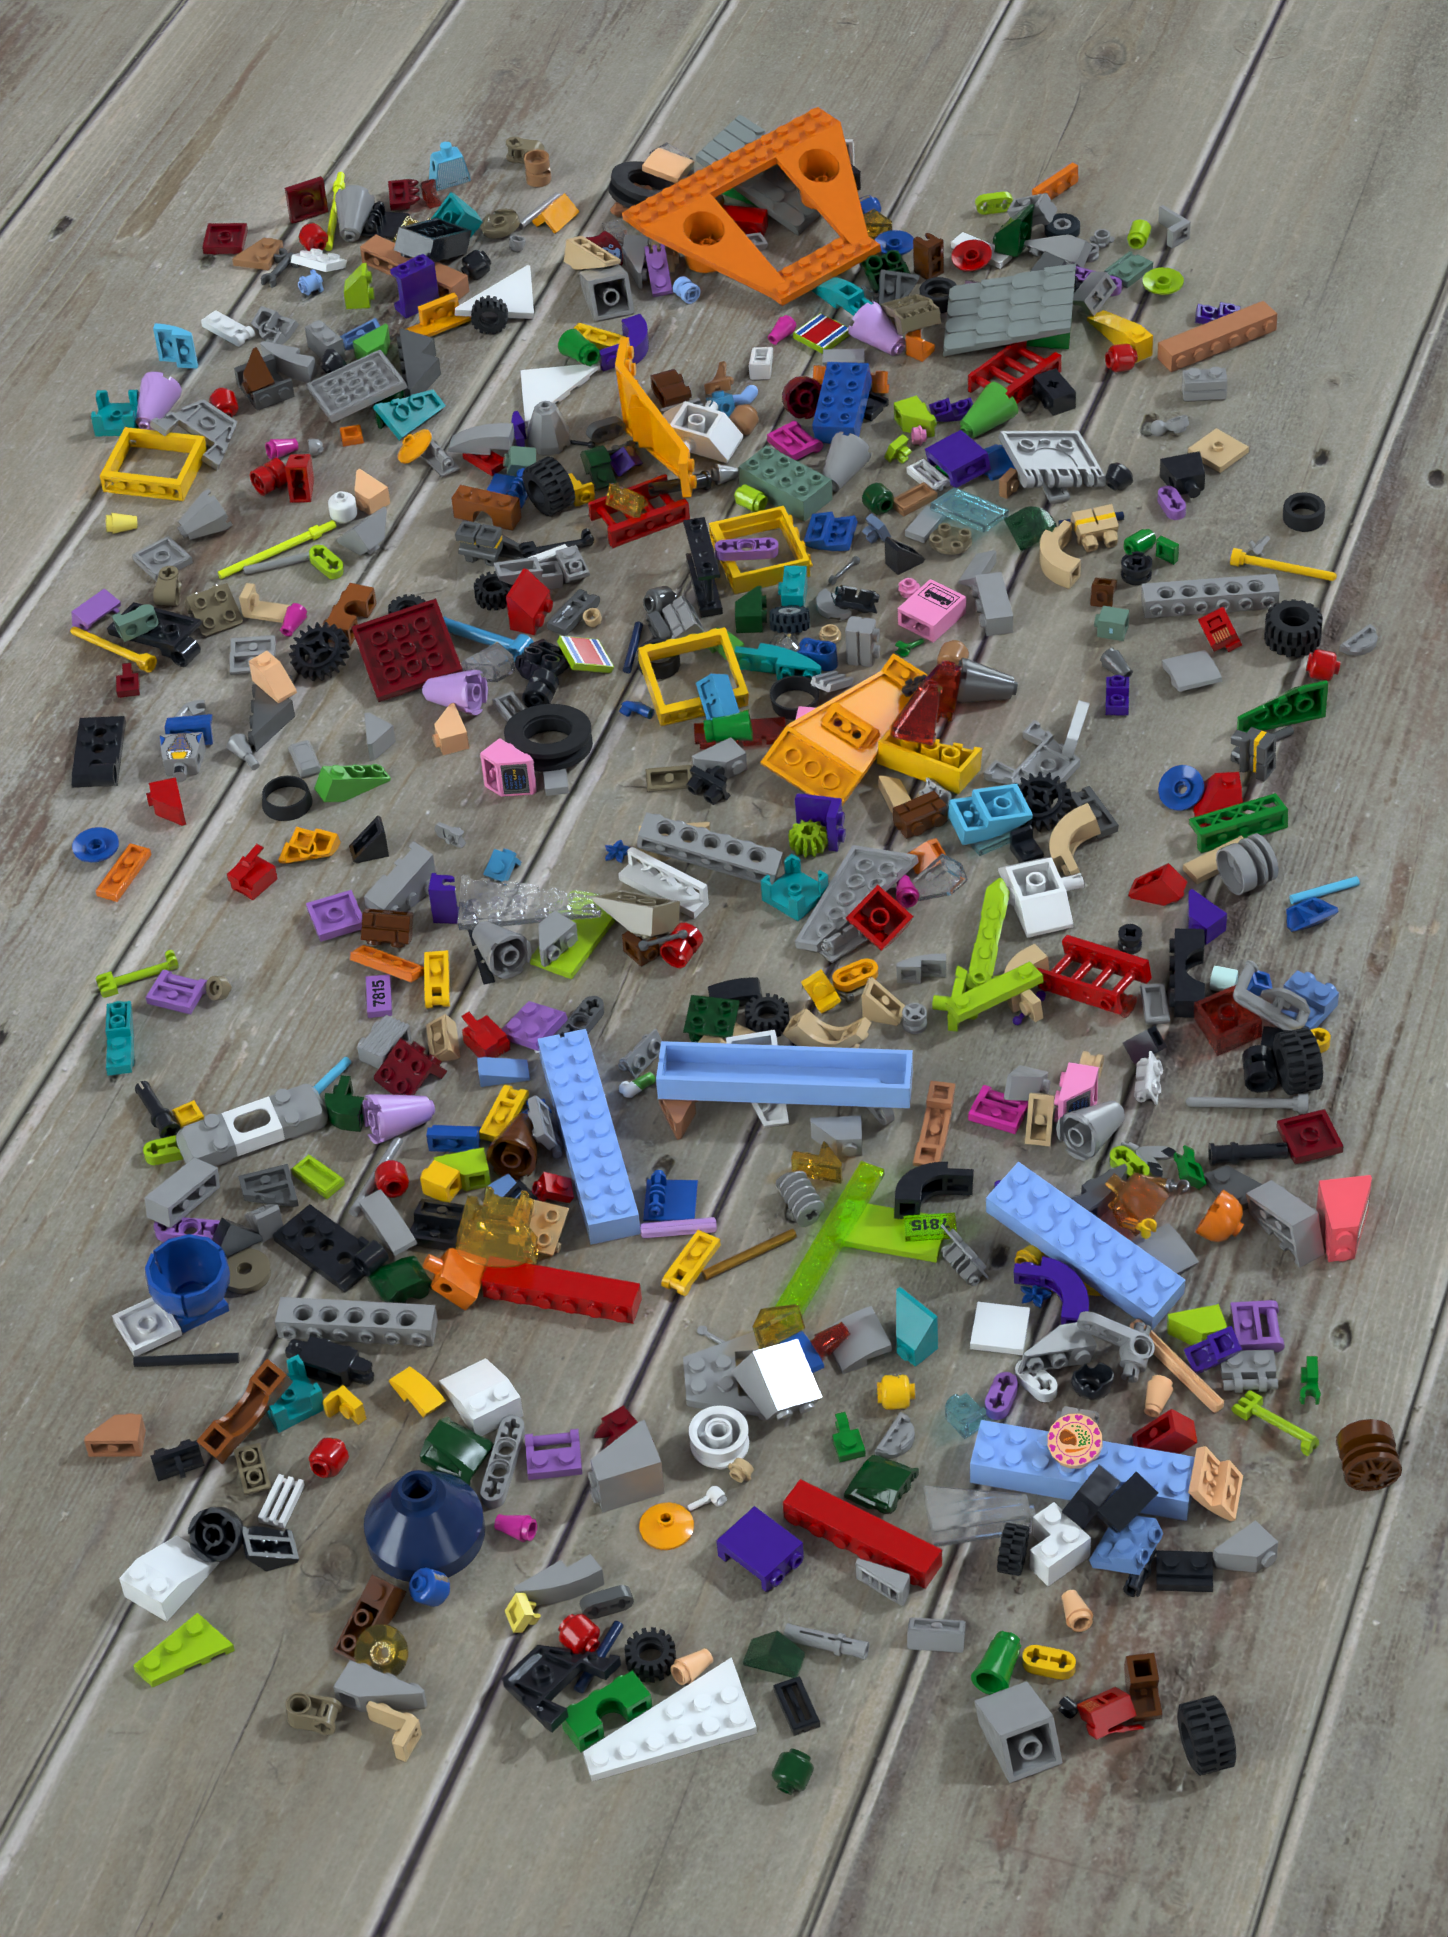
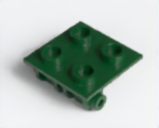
[683,995,740,1043]

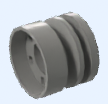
[1216,833,1279,895]

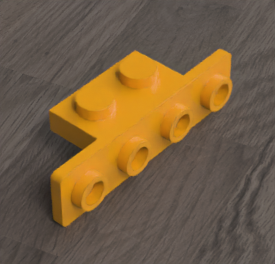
[405,293,471,337]

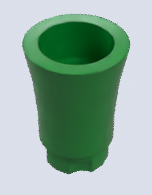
[558,329,601,367]
[703,709,753,743]
[971,1631,1021,1695]

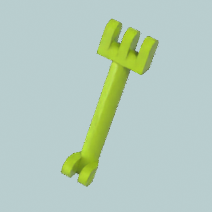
[95,950,179,998]
[1231,1390,1319,1456]

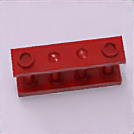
[968,341,1062,404]
[588,474,690,549]
[1037,935,1152,1015]

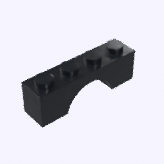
[1169,928,1205,1018]

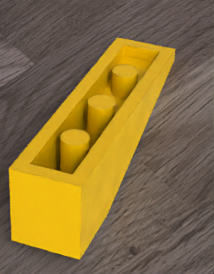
[1087,310,1153,363]

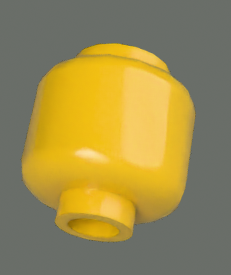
[877,1374,915,1410]

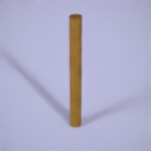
[702,1228,797,1280]

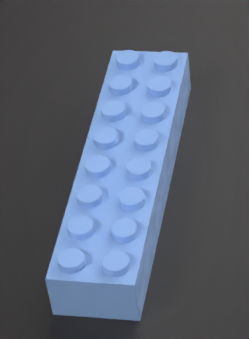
[986,1162,1185,1330]
[970,1420,1195,1521]

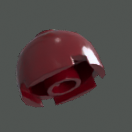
[782,376,822,419]

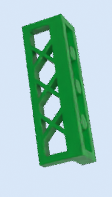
[1189,793,1288,853]

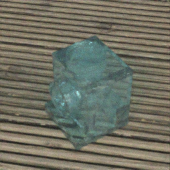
[945,1392,986,1439]

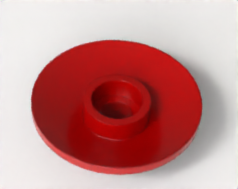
[951,239,992,271]

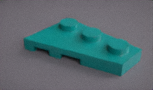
[373,389,446,441]

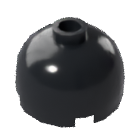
[188,1507,243,1562]

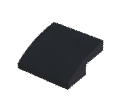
[410,1198,470,1251]

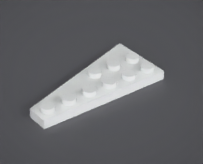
[583,1658,757,1781]

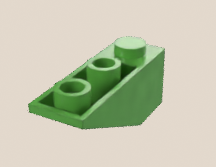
[314,764,391,802]

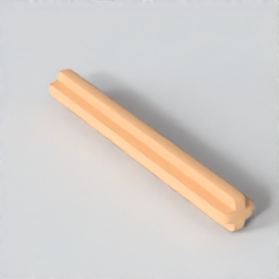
[1130,1319,1224,1413]

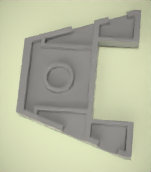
[150,399,237,471]
[984,720,1080,785]
[683,1330,766,1420]

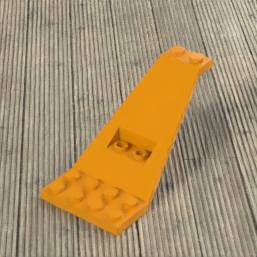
[615,337,697,497]
[761,653,931,806]

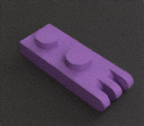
[644,243,673,297]

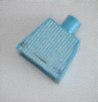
[429,142,471,191]

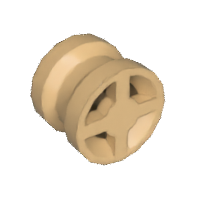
[1079,1051,1104,1079]

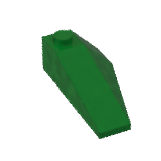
[1237,680,1328,733]

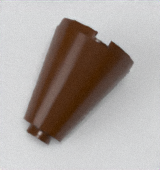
[486,1113,537,1180]

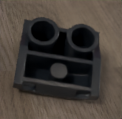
[515,639,570,680]

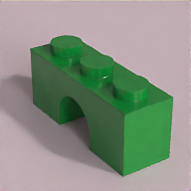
[562,1670,652,1753]

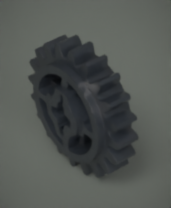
[289,622,351,681]
[1014,772,1073,832]

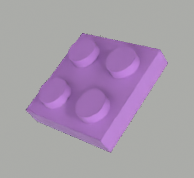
[306,890,362,942]
[502,1001,568,1051]

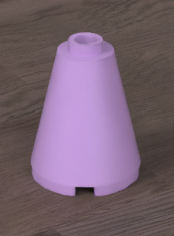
[848,301,905,356]
[136,372,182,430]
[422,670,488,715]
[362,1094,435,1144]

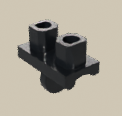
[686,765,731,805]
[150,1439,205,1481]

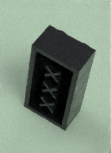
[394,218,472,262]

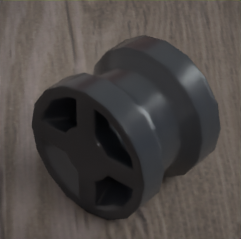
[1118,924,1143,954]

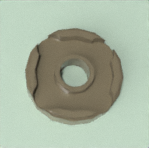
[480,208,520,239]
[227,1248,271,1294]

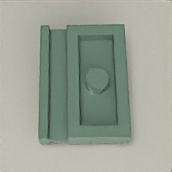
[1104,251,1153,288]

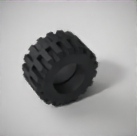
[522,456,575,516]
[1264,599,1323,658]
[1273,1028,1323,1095]
[1177,1695,1236,1776]

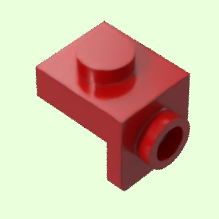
[532,1172,574,1204]

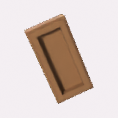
[892,482,938,517]

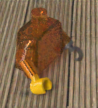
[1104,1172,1190,1239]

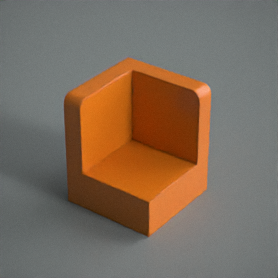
[905,329,935,362]
[907,838,948,874]

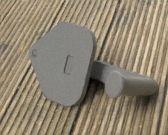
[1233,960,1311,1031]

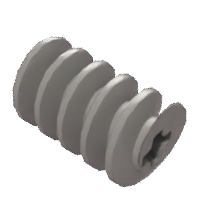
[776,1171,825,1227]

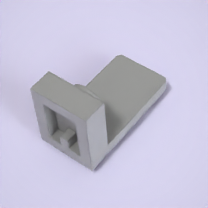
[1158,205,1191,249]

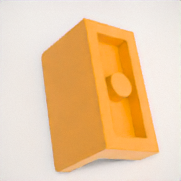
[532,193,579,233]

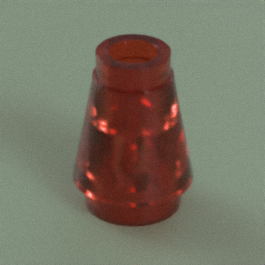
[810,1321,851,1358]

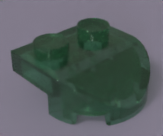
[1004,506,1057,552]

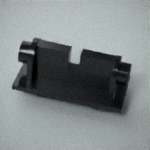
[831,585,880,614]

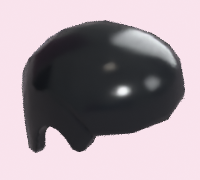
[1071,1362,1115,1400]

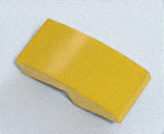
[388,1366,446,1418]

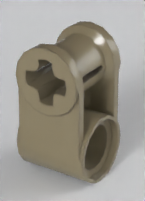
[506,137,545,164]
[153,566,182,606]
[285,1692,343,1735]

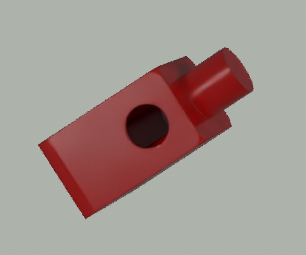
[285,454,314,503]

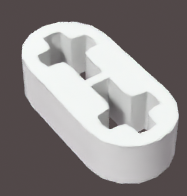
[1015,1360,1057,1402]

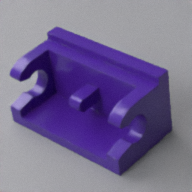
[428,873,460,924]

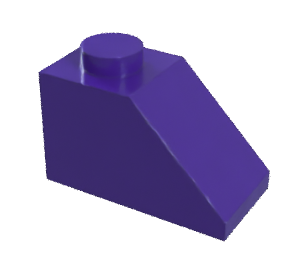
[1188,889,1227,945]

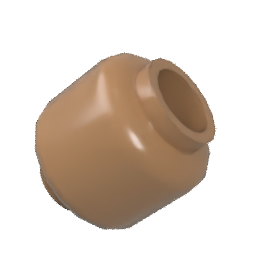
[729,404,759,436]
[937,640,969,674]

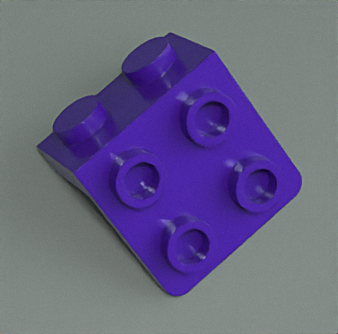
[795,793,846,852]

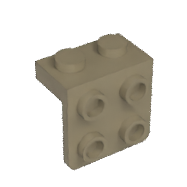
[185,583,243,637]

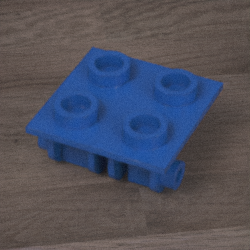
[487,468,528,508]
[643,1170,698,1221]

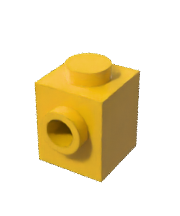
[420,1160,462,1203]

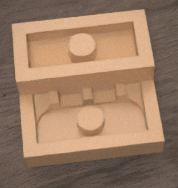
[642,148,695,183]
[1188,1446,1243,1521]

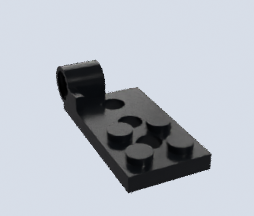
[107,602,202,667]
[71,716,126,788]
[273,1204,389,1293]

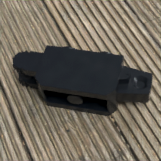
[285,1336,374,1388]

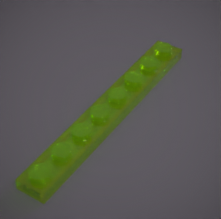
[769,1161,885,1331]

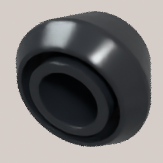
[321,349,347,374]
[1105,462,1133,491]

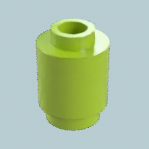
[1127,219,1151,249]
[734,484,768,512]

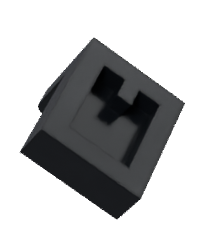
[1010,825,1044,863]

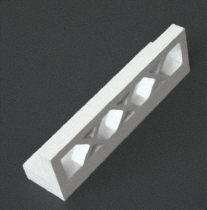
[619,847,709,919]

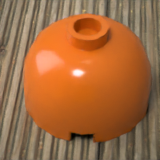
[1195,1189,1244,1242]

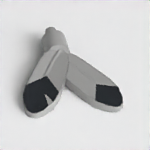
[1121,1142,1176,1179]

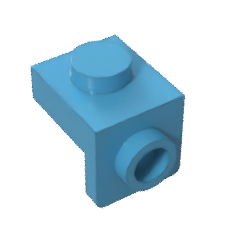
[706,390,735,418]
[483,848,522,884]

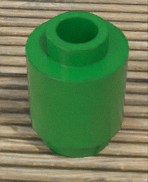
[1124,529,1156,555]

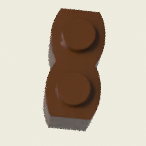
[650,369,692,408]

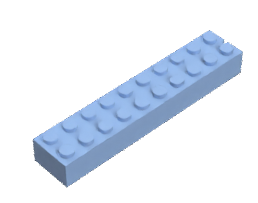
[537,1029,641,1245]
[656,1041,913,1108]

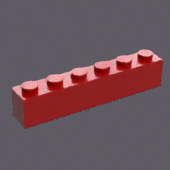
[481,1257,642,1324]
[783,1479,942,1589]

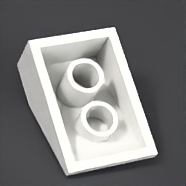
[439,1358,523,1436]
[119,1535,220,1622]

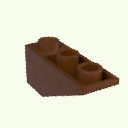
[333,1575,407,1663]

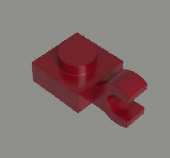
[116,662,140,698]

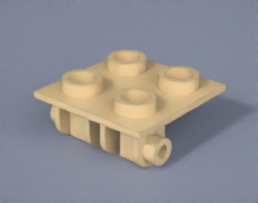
[505,1197,569,1256]

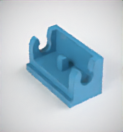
[696,674,739,720]

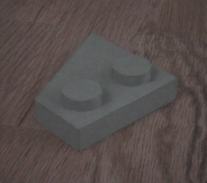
[878,270,920,304]
[238,1164,299,1207]
[1204,1165,1263,1211]

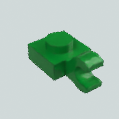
[1173,1145,1206,1190]
[1299,1356,1321,1405]
[832,1412,866,1463]

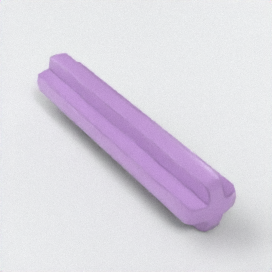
[640,1217,717,1238]

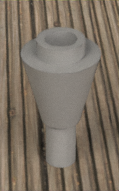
[711,464,739,485]
[226,733,260,770]

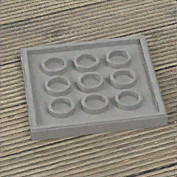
[306,350,408,423]

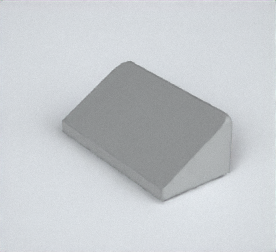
[958,550,996,587]
[907,1617,966,1653]

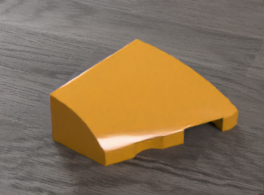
[278,827,341,864]

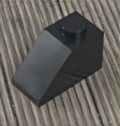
[1061,1464,1121,1529]

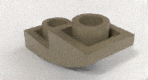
[234,1443,271,1496]

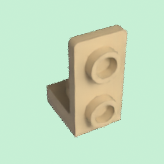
[239,583,290,623]
[366,1701,422,1762]

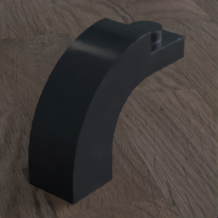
[894,1162,974,1220]

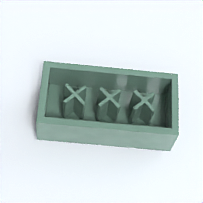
[738,445,833,522]

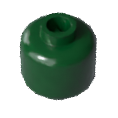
[862,483,894,515]
[772,1749,814,1795]

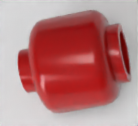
[299,223,328,251]
[1105,343,1138,372]
[209,388,239,418]
[1306,649,1341,681]
[374,1160,409,1198]
[309,1438,349,1478]
[558,1614,600,1655]

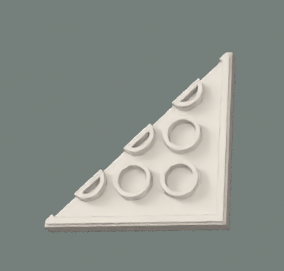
[455,265,534,319]
[520,363,601,427]

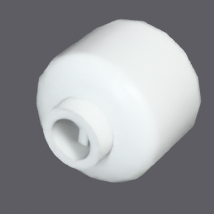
[328,491,357,524]

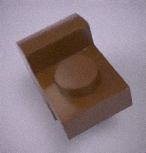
[1124,1652,1163,1722]

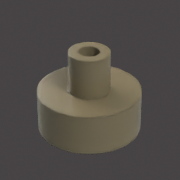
[206,976,232,1000]

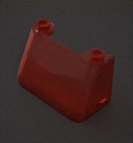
[890,661,962,745]

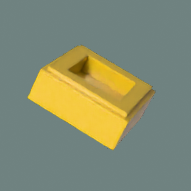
[172,1100,205,1129]

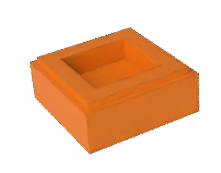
[340,425,364,447]

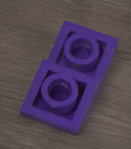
[1195,302,1240,324]
[929,397,973,422]
[1105,675,1129,715]

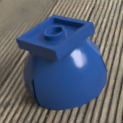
[145,1234,230,1333]

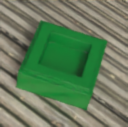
[1156,536,1179,565]

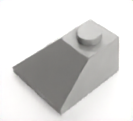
[336,506,387,555]

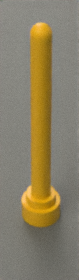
[1230,548,1337,581]
[70,627,157,673]

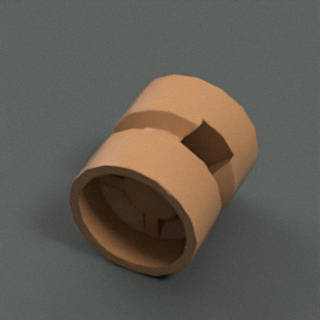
[524,149,551,187]

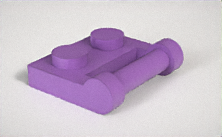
[146,970,207,1015]
[1230,1300,1285,1352]
[525,1429,582,1480]

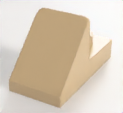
[1025,1093,1055,1146]

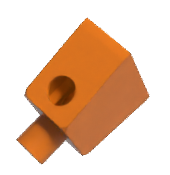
[423,1248,488,1311]

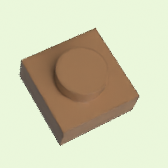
[999,467,1019,499]

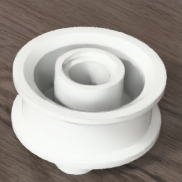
[689,1406,749,1470]

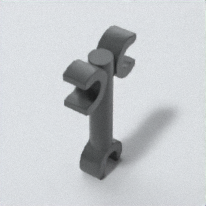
[261,248,300,288]

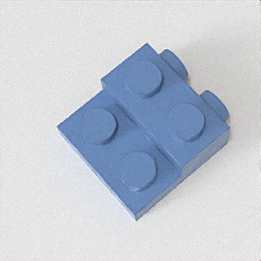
[1281,970,1339,1030]
[1089,1516,1164,1575]

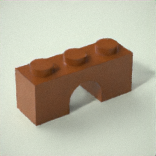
[451,485,522,531]
[322,583,377,647]

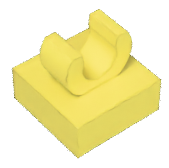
[505,1593,541,1633]

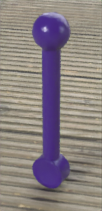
[1012,991,1046,1026]

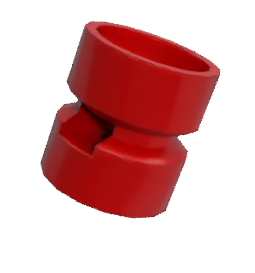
[250,458,287,496]
[660,922,703,968]

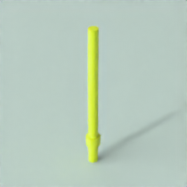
[324,172,345,251]
[217,520,336,579]

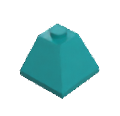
[431,192,483,238]
[896,1287,938,1367]

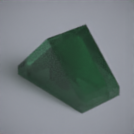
[743,1630,806,1678]

